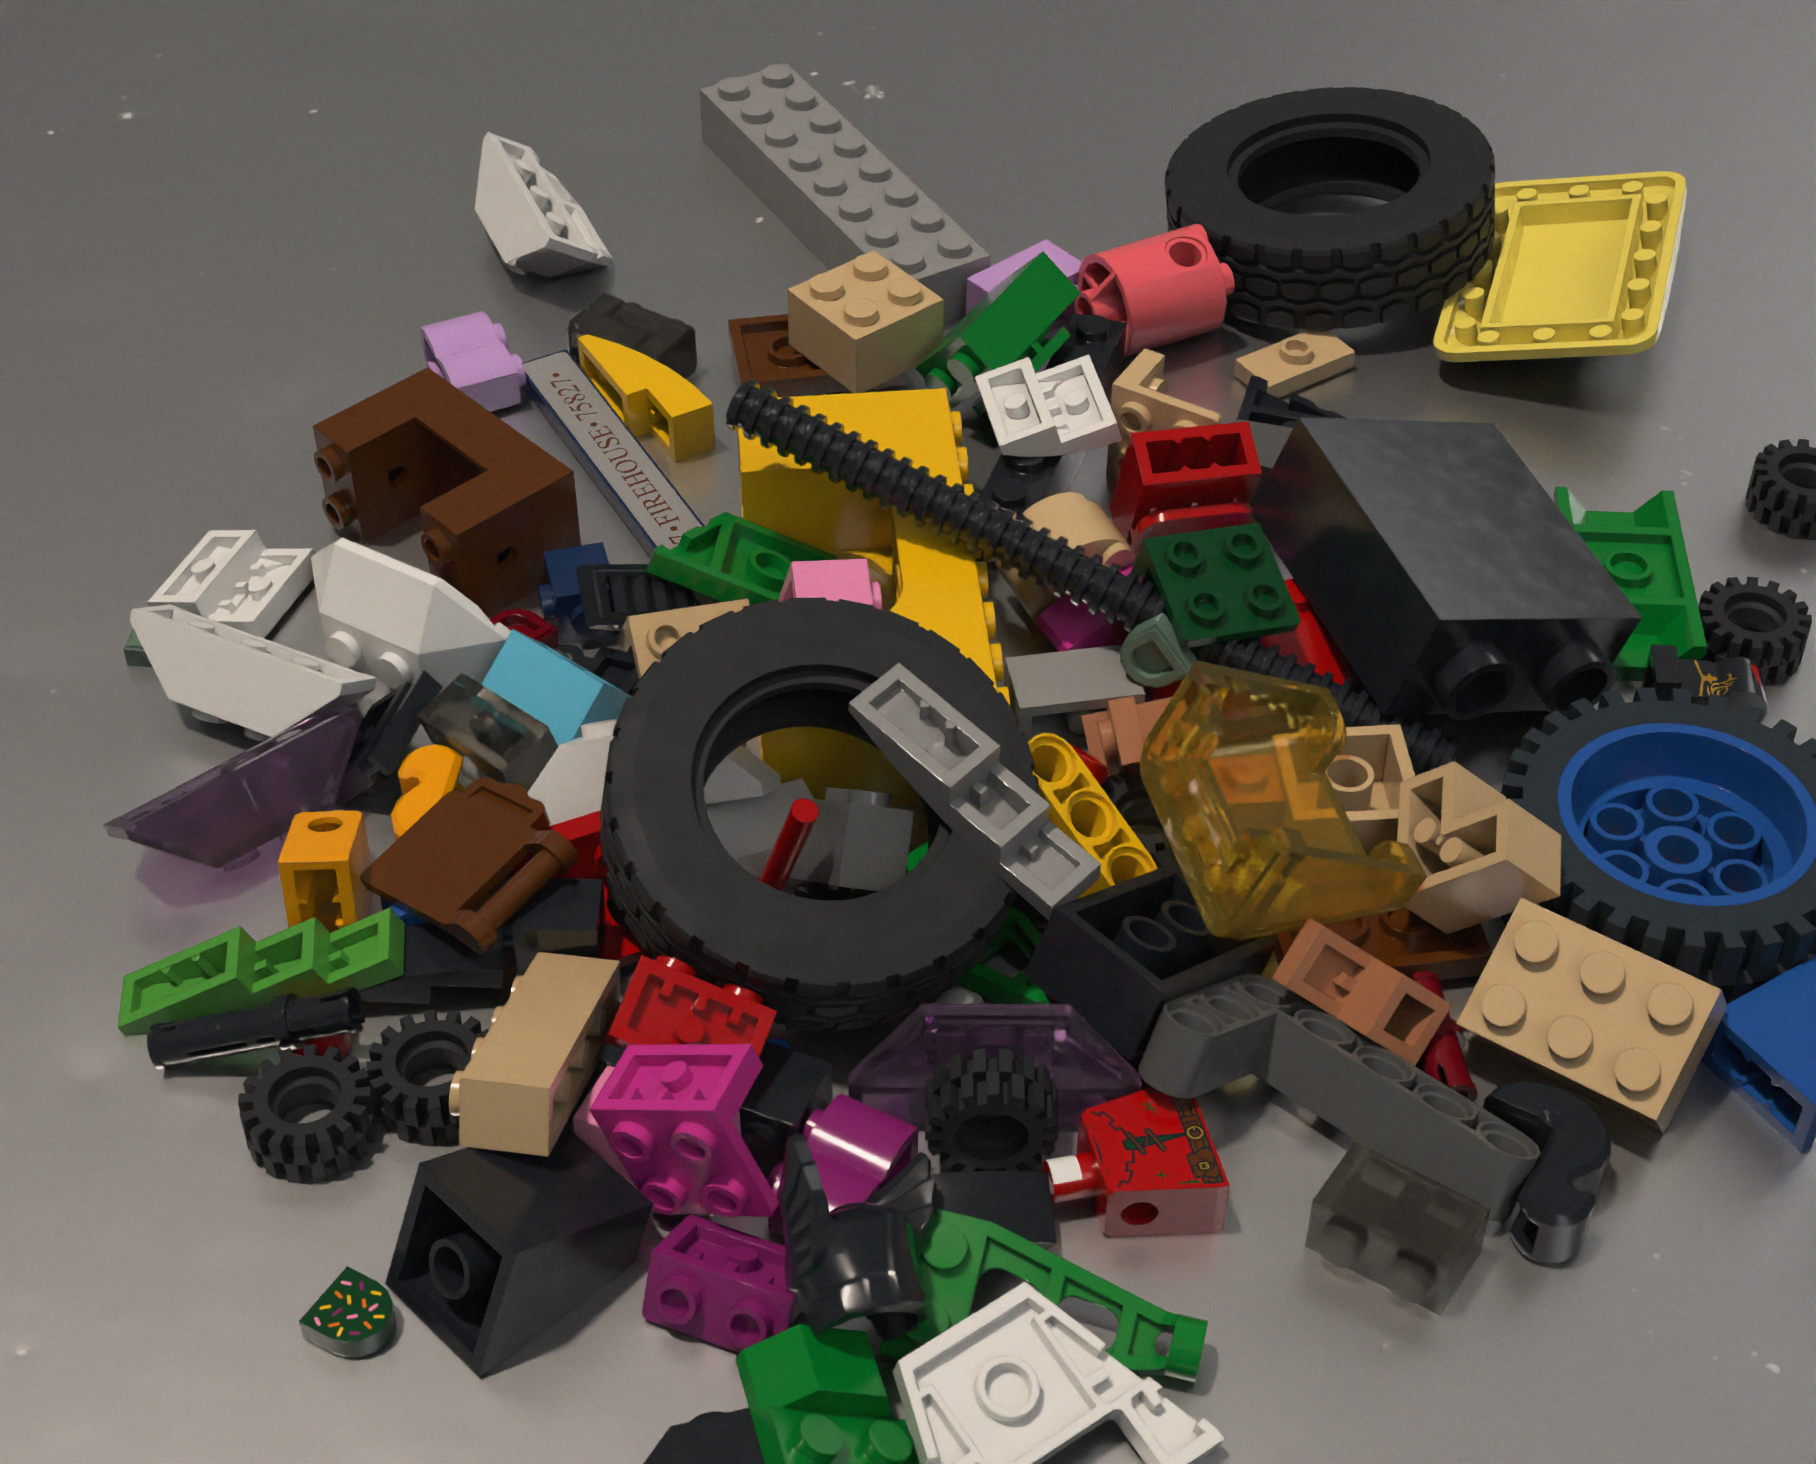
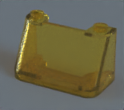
[1140,660,1427,941]

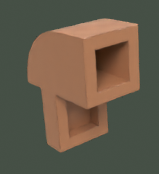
[1081,695,1197,781]
[1272,917,1452,1066]

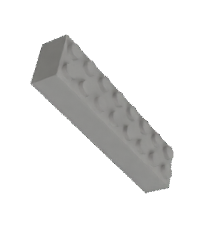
[700,63,991,324]

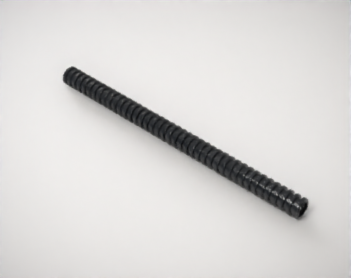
[726,379,1462,776]

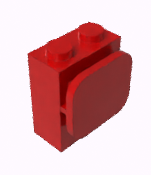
[1109,421,1262,557]

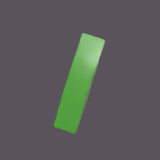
[118,908,405,1036]

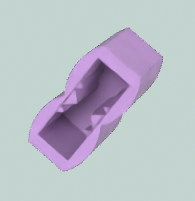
[420,311,526,411]

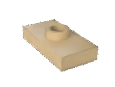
[1234,330,1355,398]

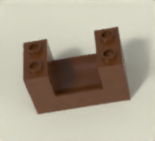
[313,367,581,618]

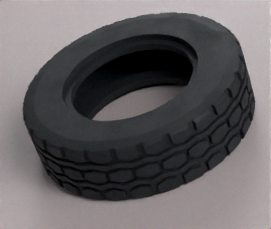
[1164,87,1495,330]
[599,597,1039,1032]

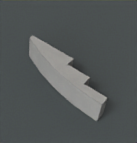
[849,663,1101,920]

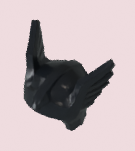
[777,1133,939,1341]

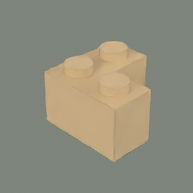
[1394,761,1561,934]

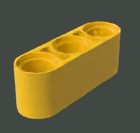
[1028,733,1158,899]

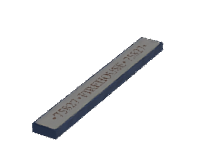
[523,349,718,606]

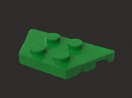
[646,512,838,605]

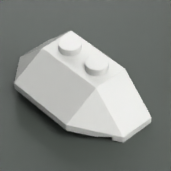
[475,132,612,278]
[311,537,511,699]
[129,604,377,743]
[528,719,782,826]

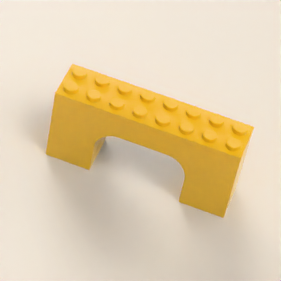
[737,388,1010,806]

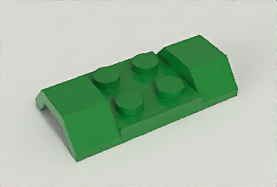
[1553,487,1707,681]
[735,1324,920,1464]

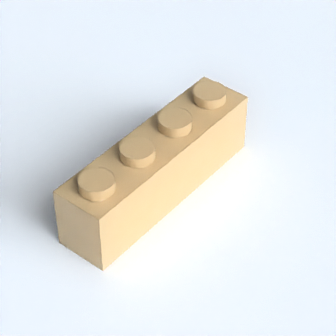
[449,952,620,1157]

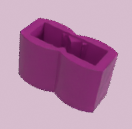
[767,1094,918,1237]

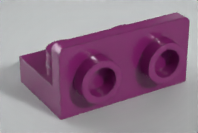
[642,1214,802,1353]

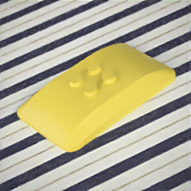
[1433,171,1687,362]

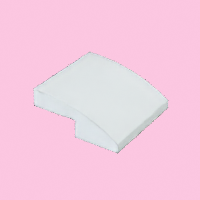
[975,355,1122,457]
[147,530,315,639]

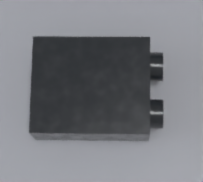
[1250,417,1642,720]

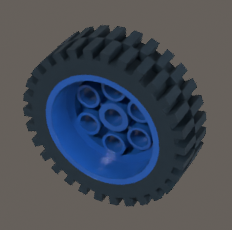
[1500,687,1816,1005]

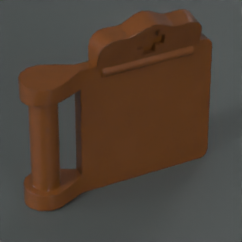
[360,777,580,955]

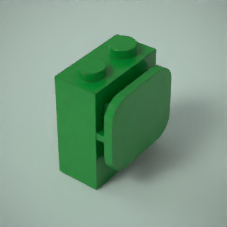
[915,251,1081,415]

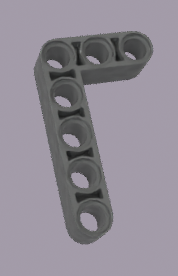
[1138,973,1540,1222]

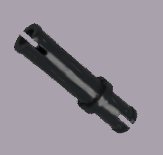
[147,987,365,1070]

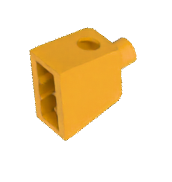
[278,810,373,933]

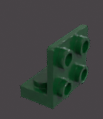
[1131,522,1301,648]

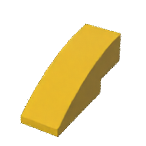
[577,334,716,463]

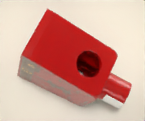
[1043,1087,1230,1238]

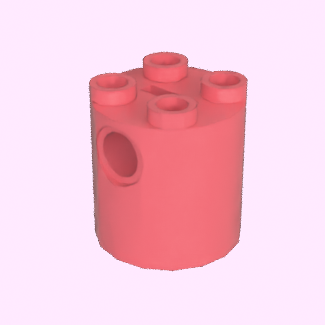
[1075,223,1235,357]

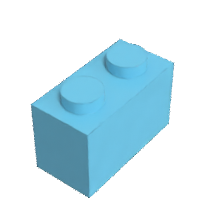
[475,629,633,756]

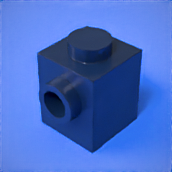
[537,542,620,644]

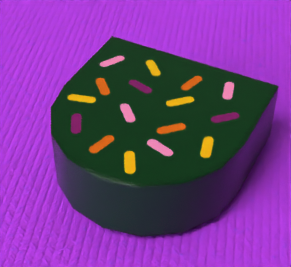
[299,1266,396,1357]

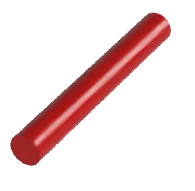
[759,798,819,892]

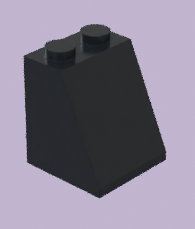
[385,1126,654,1376]

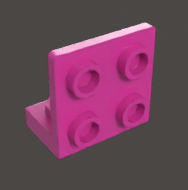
[589,1044,779,1217]

